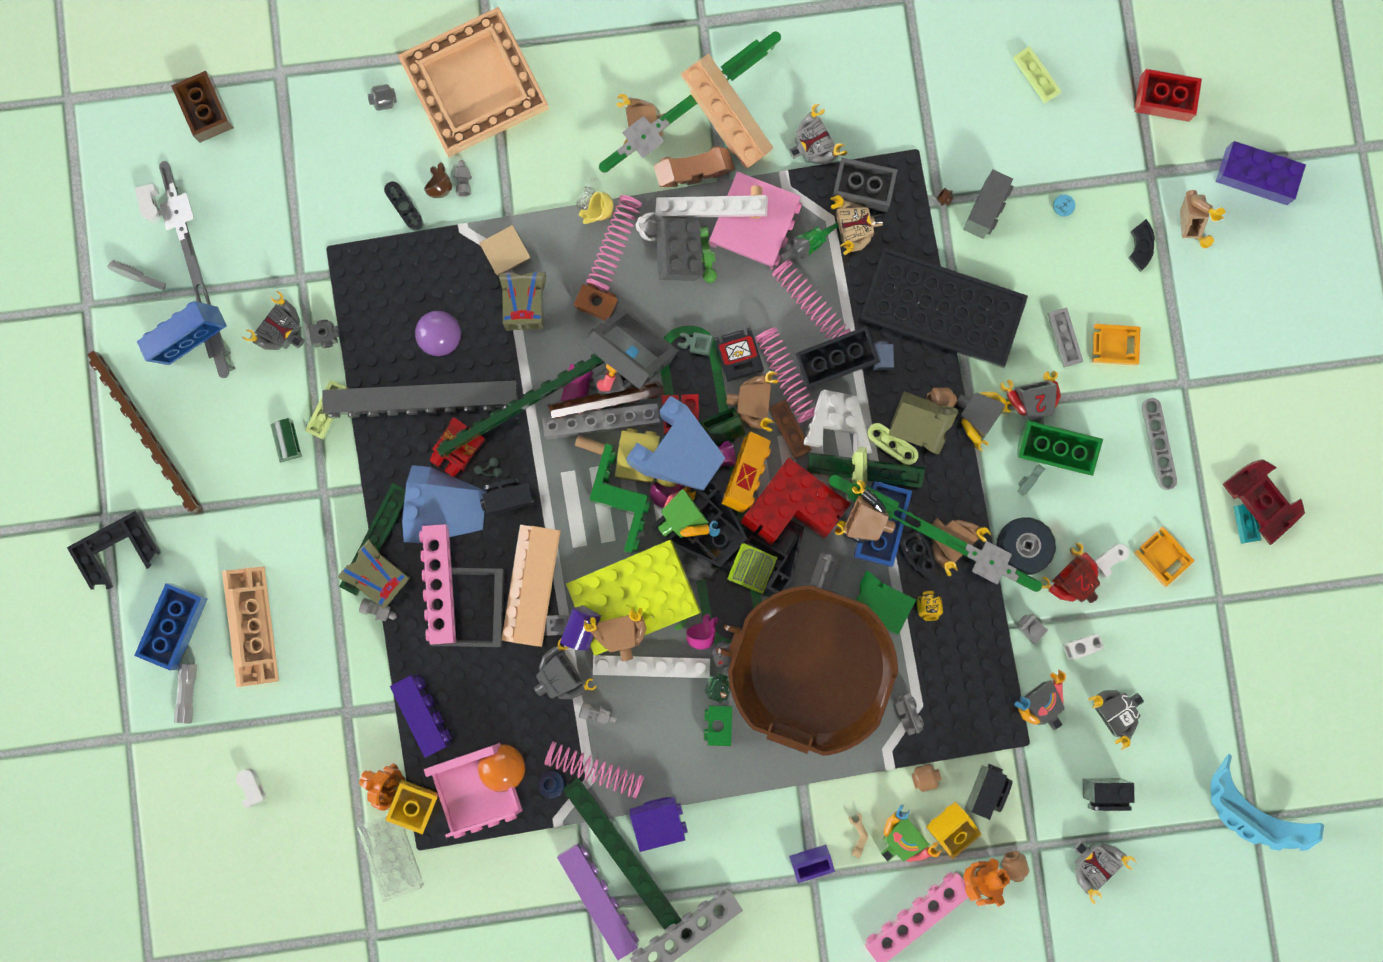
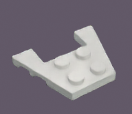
[804,390,872,456]

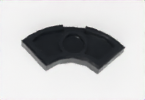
[1128,219,1155,272]

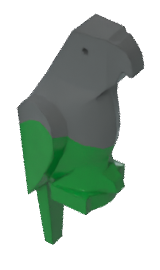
[780,223,839,262]

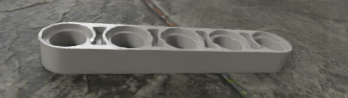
[1142,398,1177,490]

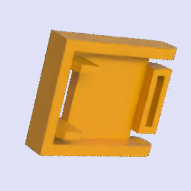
[1092,324,1141,366]
[1134,527,1195,587]

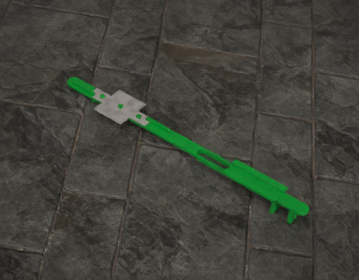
[599,31,781,173]
[829,475,1042,592]

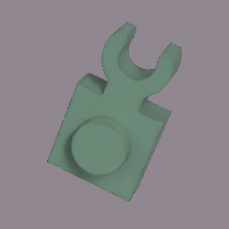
[678,332,713,356]
[1017,464,1045,496]

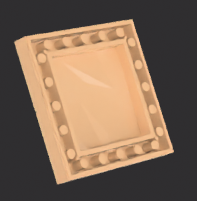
[398,7,549,158]

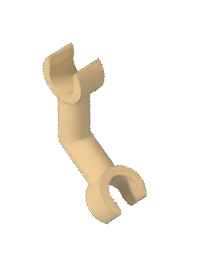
[849,812,868,858]

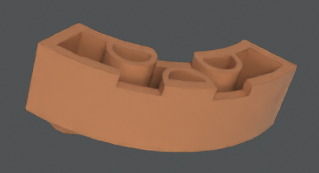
[654,146,735,187]

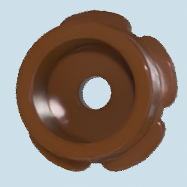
[937,188,954,206]

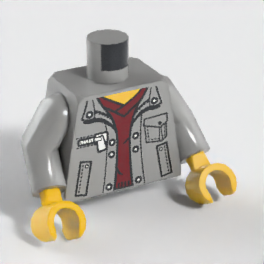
[789,104,847,164]
[1073,841,1137,904]

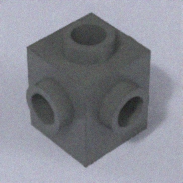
[308,320,340,348]

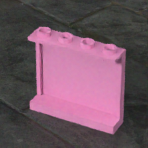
[709,171,802,270]
[424,743,522,839]

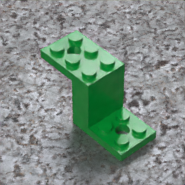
[589,443,651,554]

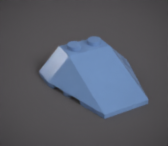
[402,465,487,544]

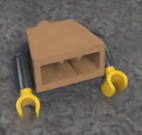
[835,480,895,543]

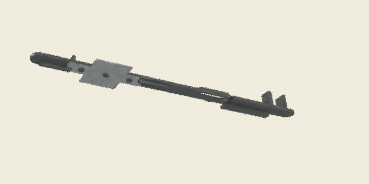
[159,161,235,378]

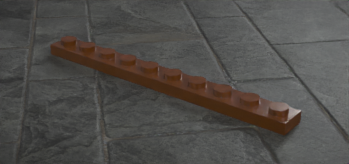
[87,350,203,513]

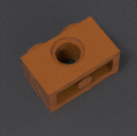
[574,284,619,321]

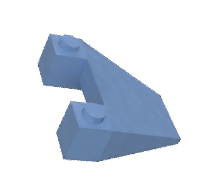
[626,396,725,490]

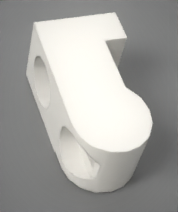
[135,183,162,223]
[1094,544,1129,578]
[1063,633,1104,660]
[236,769,268,808]

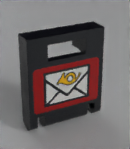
[714,327,764,382]

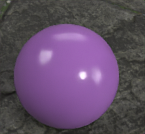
[415,311,461,356]

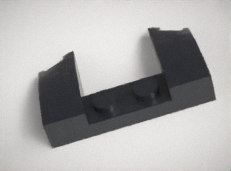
[66,510,161,590]

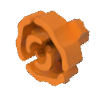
[359,763,406,811]
[963,858,1010,907]

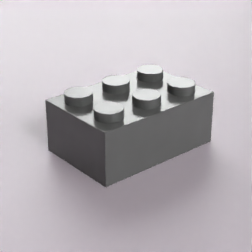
[832,158,897,212]
[963,169,1014,239]
[656,218,703,281]

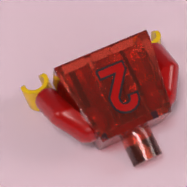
[1042,543,1100,603]

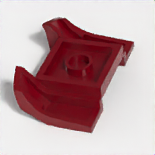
[1222,459,1305,545]

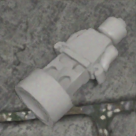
[453,160,472,197]
[359,598,397,621]
[579,703,617,724]

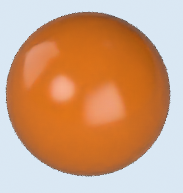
[477,744,525,792]

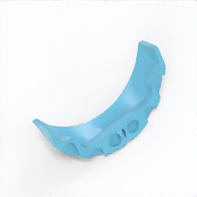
[1210,753,1324,851]

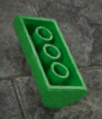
[1017,420,1103,476]

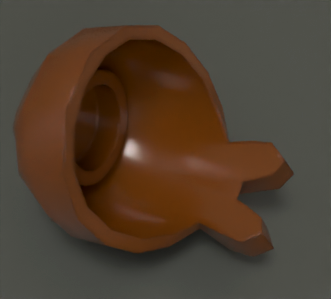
[424,162,452,198]

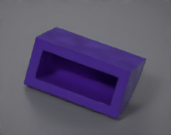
[560,605,601,651]
[789,844,835,883]

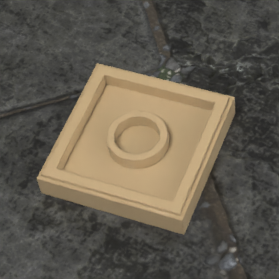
[479,225,531,277]

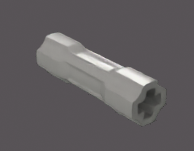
[174,664,197,724]

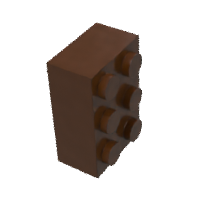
[171,71,234,143]

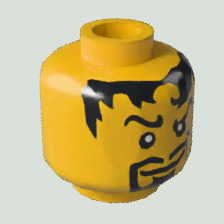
[917,591,943,621]

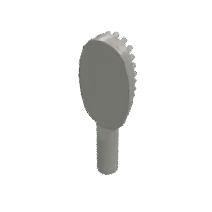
[107,260,166,291]

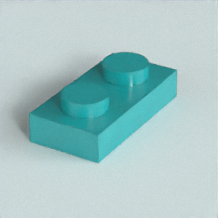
[1233,504,1261,544]

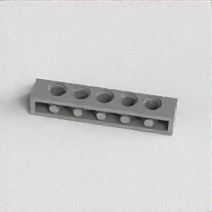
[542,403,660,440]
[630,889,743,962]

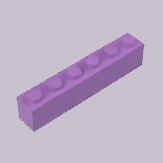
[557,843,640,961]

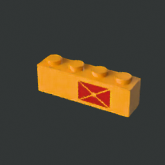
[722,431,771,513]

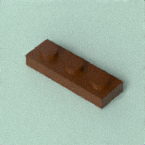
[769,399,812,459]

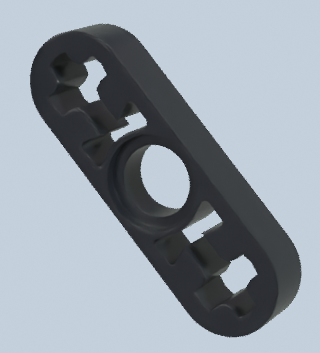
[384,181,423,231]

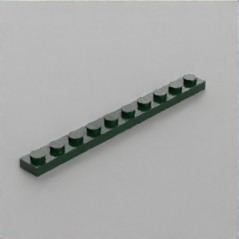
[437,353,605,457]
[563,777,690,941]

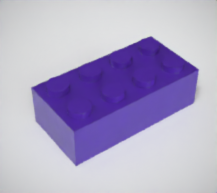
[1216,141,1306,205]
[389,675,452,758]

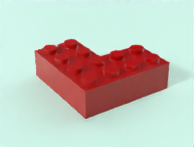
[741,457,851,545]

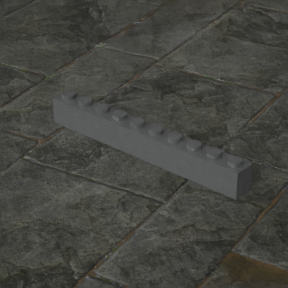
[322,381,518,419]

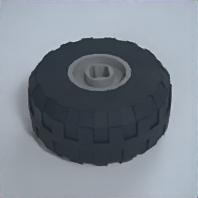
[996,517,1056,575]

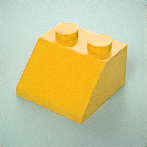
[385,779,438,834]
[926,802,982,860]

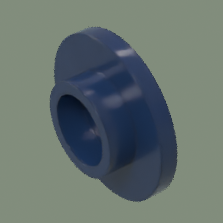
[539,771,564,799]

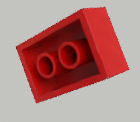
[1134,69,1202,122]

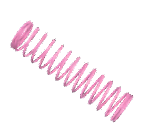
[586,195,642,292]
[772,259,851,339]
[755,327,816,423]
[544,741,644,799]

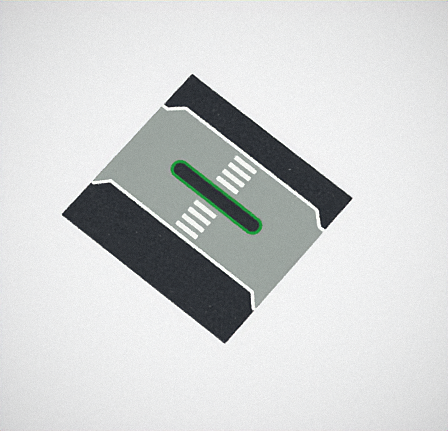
[326,149,1030,851]

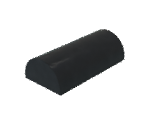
[795,326,881,390]

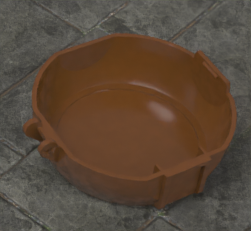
[716,585,898,756]

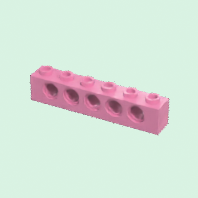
[419,524,456,645]
[864,872,969,962]

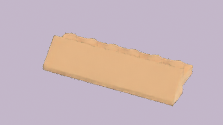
[680,53,773,169]
[501,525,560,647]
[222,566,279,688]

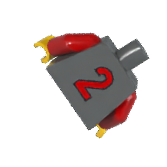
[1000,371,1061,424]

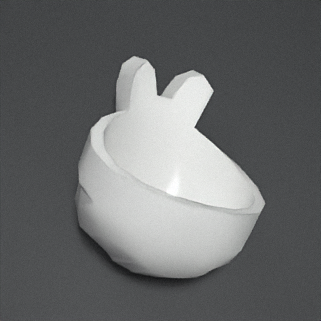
[636,212,663,241]

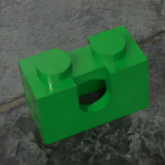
[704,705,733,746]

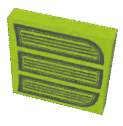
[727,543,777,594]

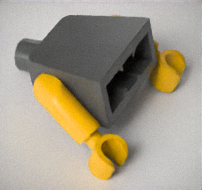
[956,392,1012,451]

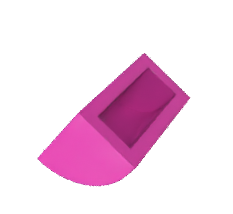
[560,364,594,401]

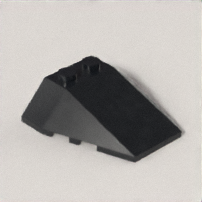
[651,479,748,567]
[721,520,804,597]

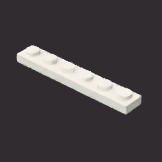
[655,195,768,218]
[593,655,710,678]

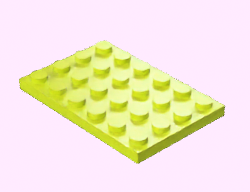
[566,540,701,656]

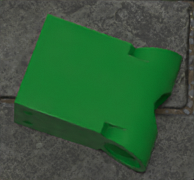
[855,570,916,635]

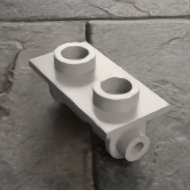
[809,552,839,589]
[894,693,924,735]

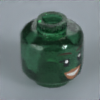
[704,673,731,703]

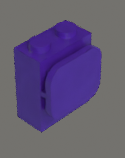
[630,797,688,852]

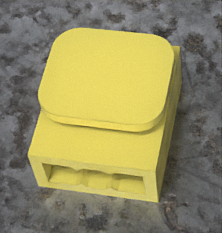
[615,428,660,483]

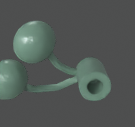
[473,457,502,477]

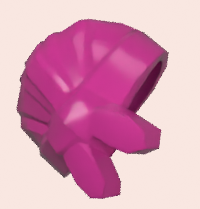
[649,482,685,508]
[686,614,718,650]

